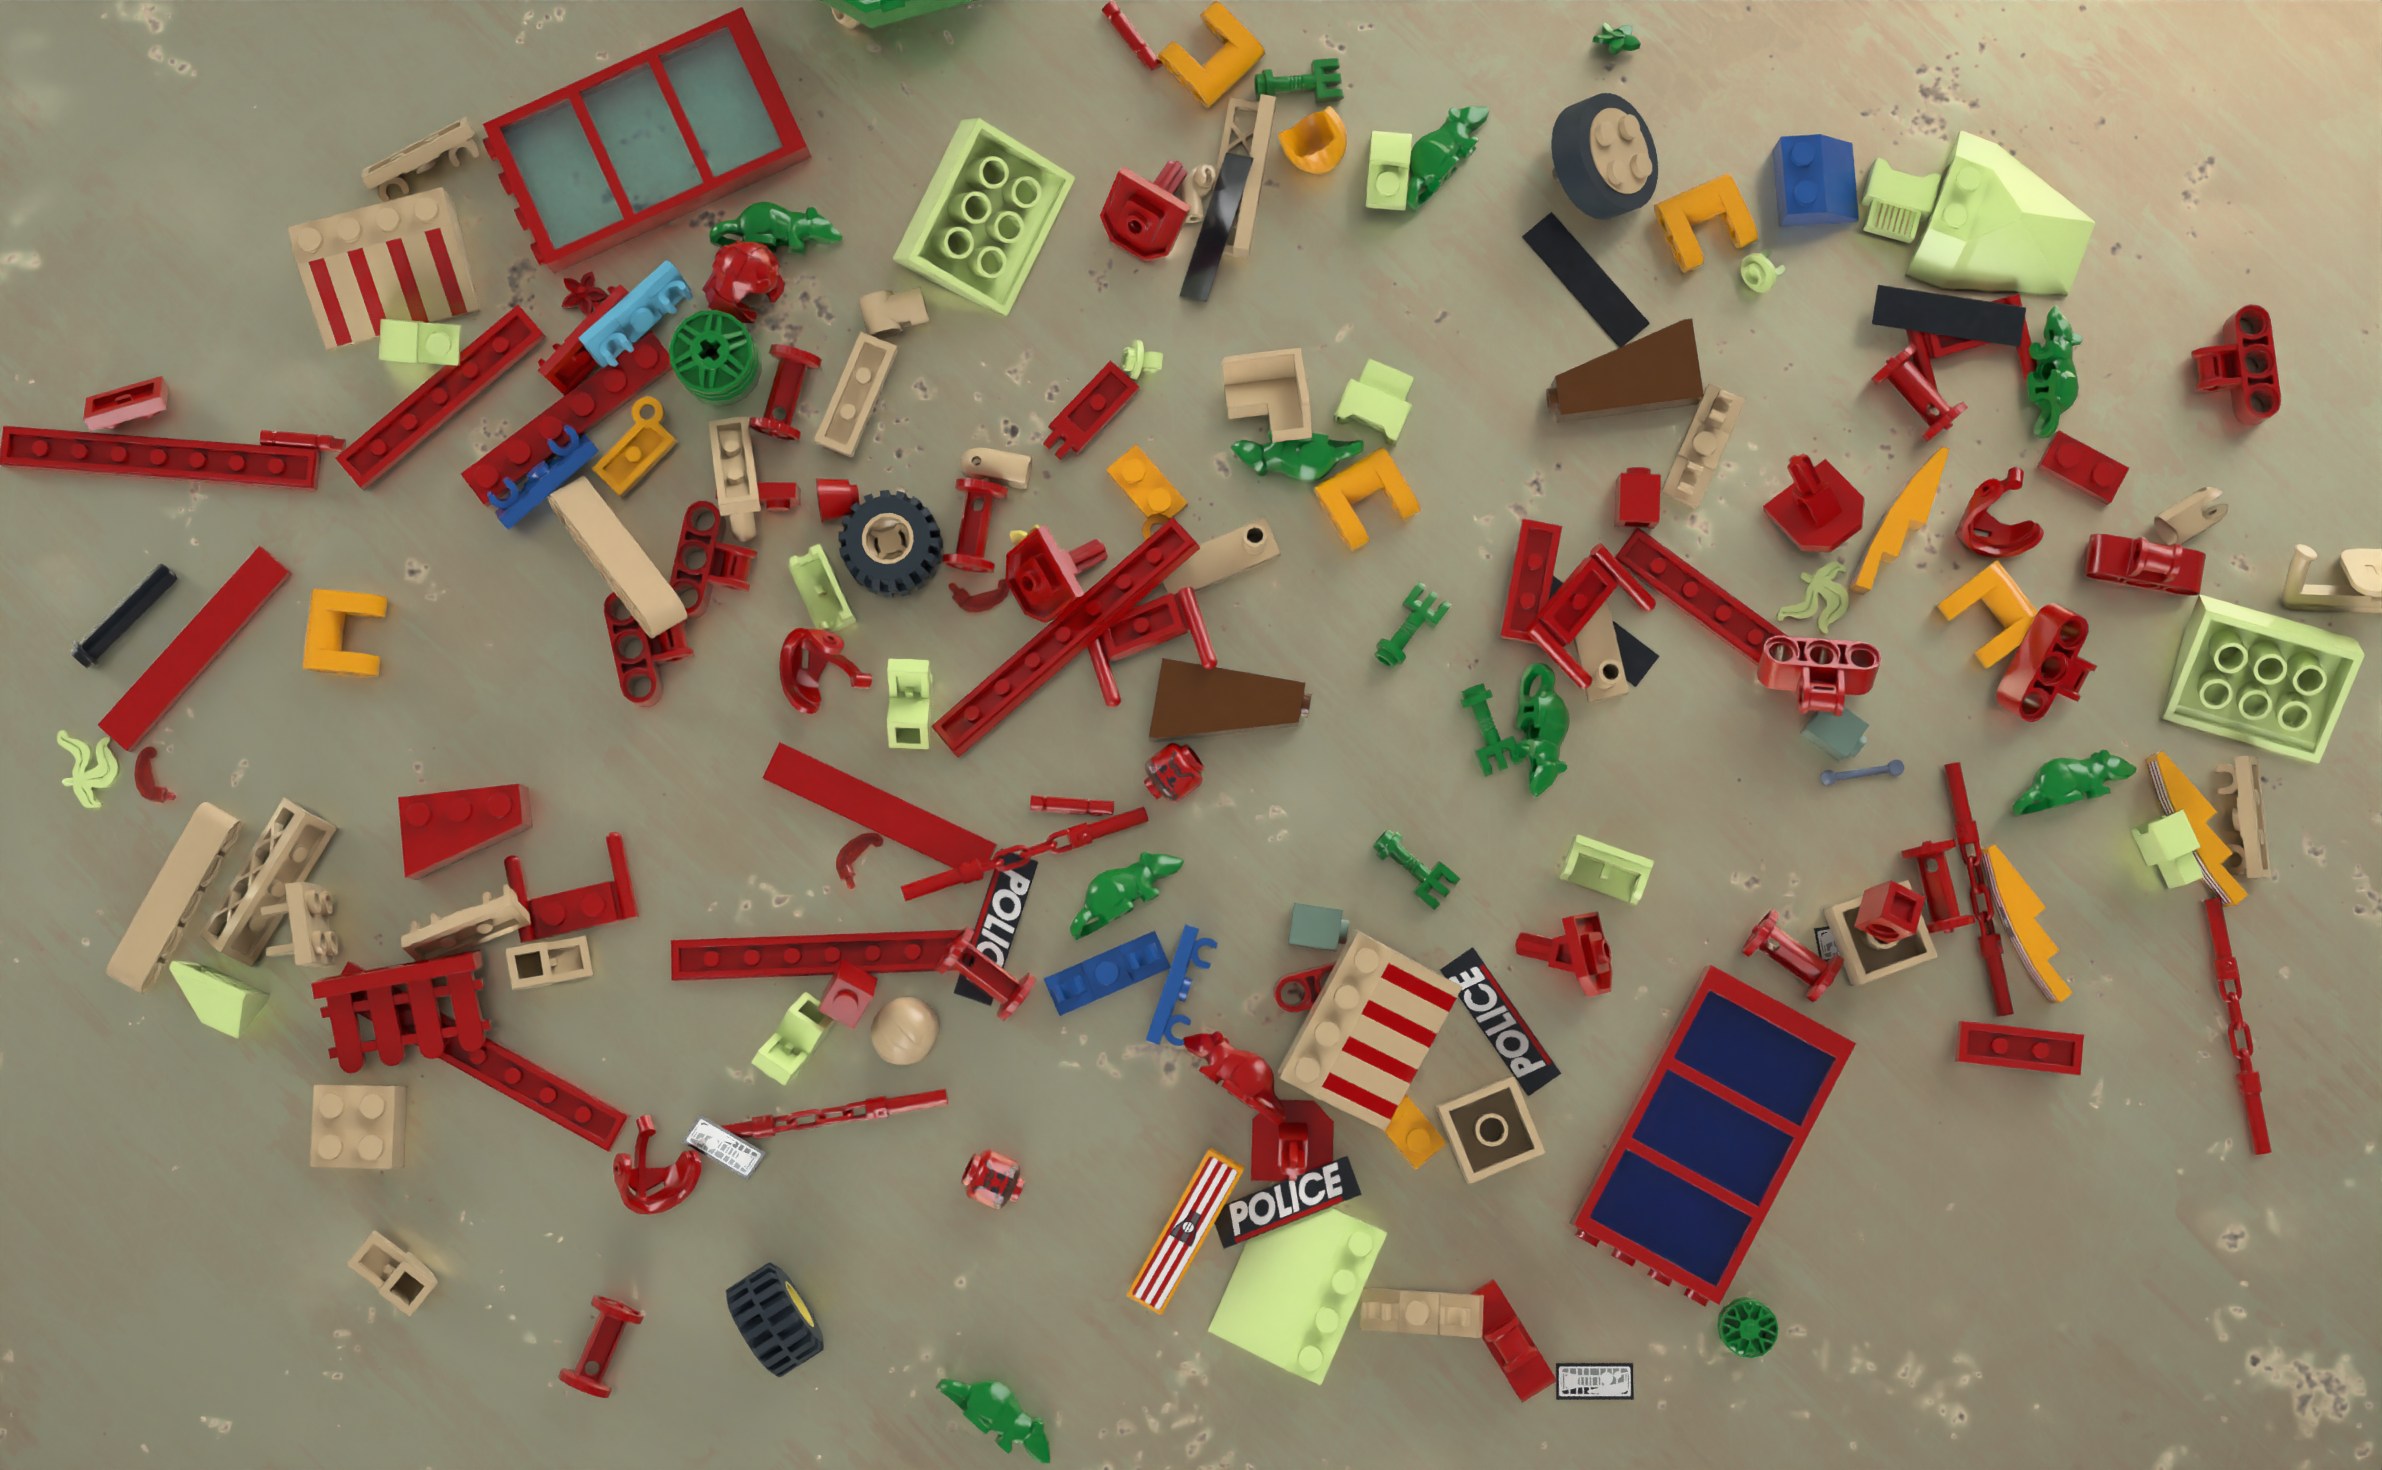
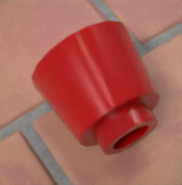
[816,478,860,523]

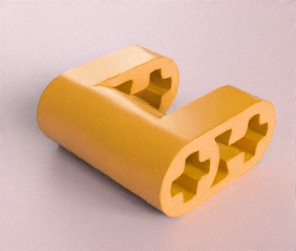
[1158,1,1266,108]
[1654,173,1758,272]
[1313,447,1421,552]
[1936,560,2038,669]
[302,589,388,678]

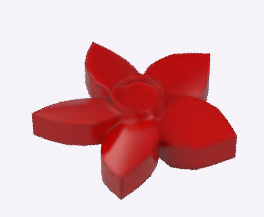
[561,271,608,317]

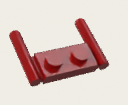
[1905,294,2037,408]
[1525,543,1656,689]
[1087,587,1218,708]
[504,832,639,943]

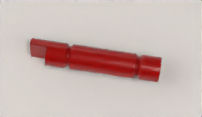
[1102,1,1163,70]
[260,430,346,452]
[1030,795,1114,816]

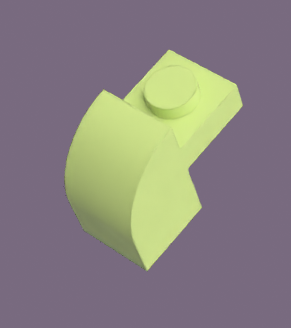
[1365,131,1412,210]
[379,319,461,366]
[887,659,933,749]
[751,992,835,1086]

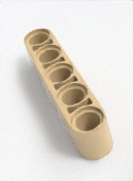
[547,476,687,638]
[106,801,243,994]

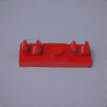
[538,284,629,396]
[1500,519,1562,645]
[1955,1021,2084,1075]

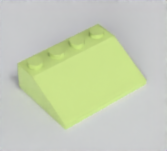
[892,117,1076,316]
[2162,594,2365,763]
[1208,1182,1387,1386]

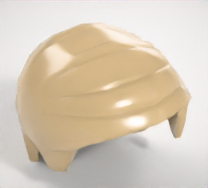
[871,997,940,1065]

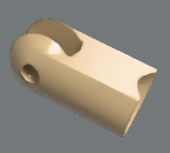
[961,447,1032,490]
[2154,487,2228,545]

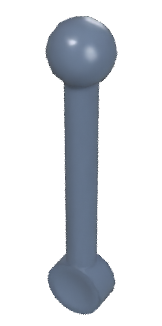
[1821,760,1904,786]

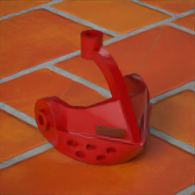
[1955,467,2044,558]
[779,628,872,714]
[613,1115,701,1215]

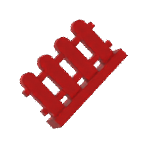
[311,949,492,1074]

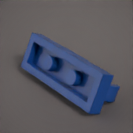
[487,424,599,530]
[1146,924,1218,1046]
[1044,931,1171,1016]

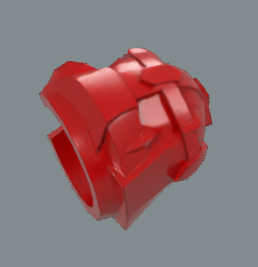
[702,240,785,324]

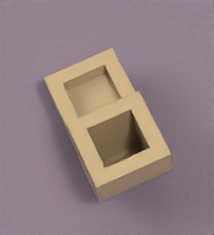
[505,936,593,990]
[346,1230,437,1317]

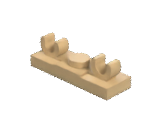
[362,116,479,202]
[814,331,898,458]
[1661,383,1746,509]
[2215,756,2271,879]
[401,884,531,961]
[1360,1287,1484,1338]

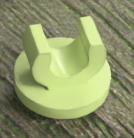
[1741,249,1785,292]
[1121,340,1163,380]

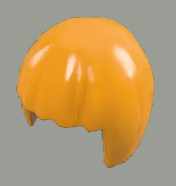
[1278,106,1347,174]

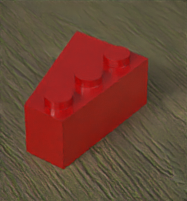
[398,784,533,880]

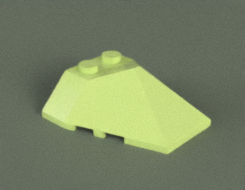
[1905,131,2095,296]

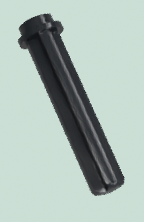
[70,563,177,668]

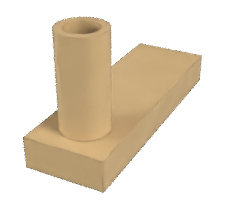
[708,416,761,542]
[1162,517,1281,594]
[1574,599,1629,703]

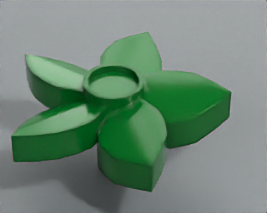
[1592,22,1641,55]

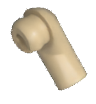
[1180,164,1217,223]

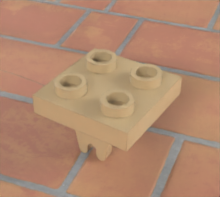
[260,881,338,968]

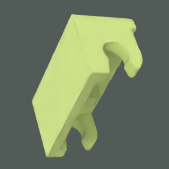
[788,543,857,633]
[1559,834,1654,905]

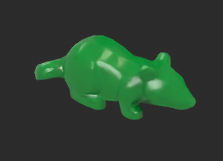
[1406,106,1489,210]
[709,201,843,256]
[2027,306,2083,438]
[1231,429,1364,482]
[1515,663,1570,797]
[2012,749,2137,816]
[1070,851,1184,940]
[936,1379,1050,1464]

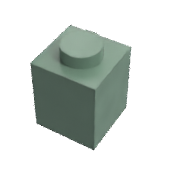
[1799,707,1869,761]
[1288,903,1349,952]

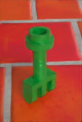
[1254,58,1344,103]
[1374,581,1451,669]
[1460,683,1523,777]
[1373,829,1460,910]

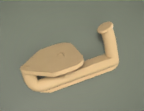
[2282,544,2382,613]

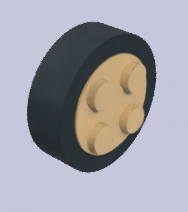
[1551,93,1658,220]

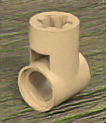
[859,287,929,339]

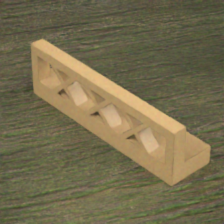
[1212,94,1276,260]
[200,797,337,967]

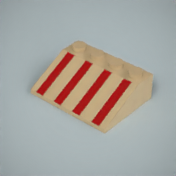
[288,187,481,351]
[1277,929,1463,1131]

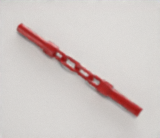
[1944,762,2014,1017]
[900,806,1149,902]
[2204,897,2272,1155]
[721,1089,949,1139]

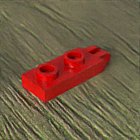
[1043,360,1140,460]

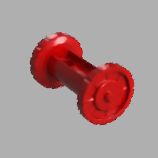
[748,344,822,442]
[1871,344,1968,442]
[942,478,1008,573]
[1901,839,1975,934]
[1741,909,1844,1003]
[935,926,1036,1021]
[558,1295,644,1398]

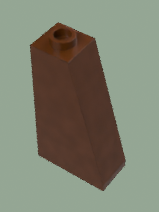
[1546,318,1704,423]
[1149,658,1312,742]

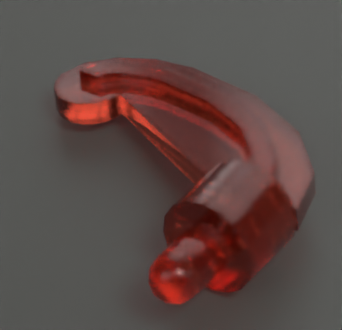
[948,579,1010,613]
[134,747,176,803]
[836,832,884,889]

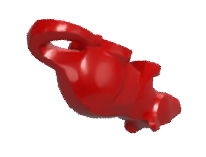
[1183,1031,1287,1126]

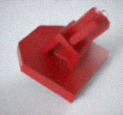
[1100,161,1191,260]
[1763,453,1865,552]
[1005,525,1108,623]
[1515,911,1613,997]
[1251,1099,1334,1182]

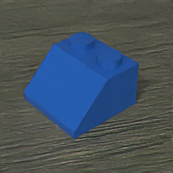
[1772,134,1859,227]

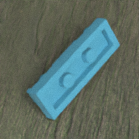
[578,260,693,368]

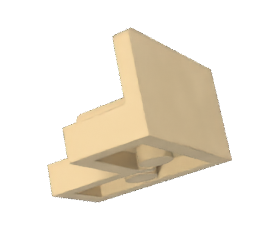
[1222,347,1312,442]

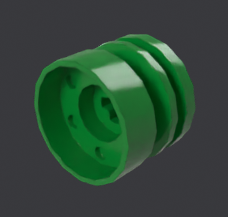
[669,310,762,406]

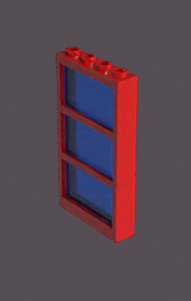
[1569,965,1856,1307]

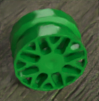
[1717,1297,1779,1358]

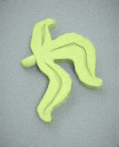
[1776,561,1849,635]
[57,730,120,809]

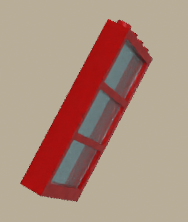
[482,7,812,274]

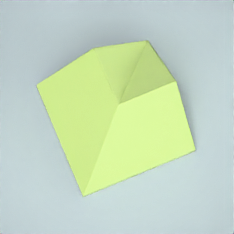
[169,960,270,1039]

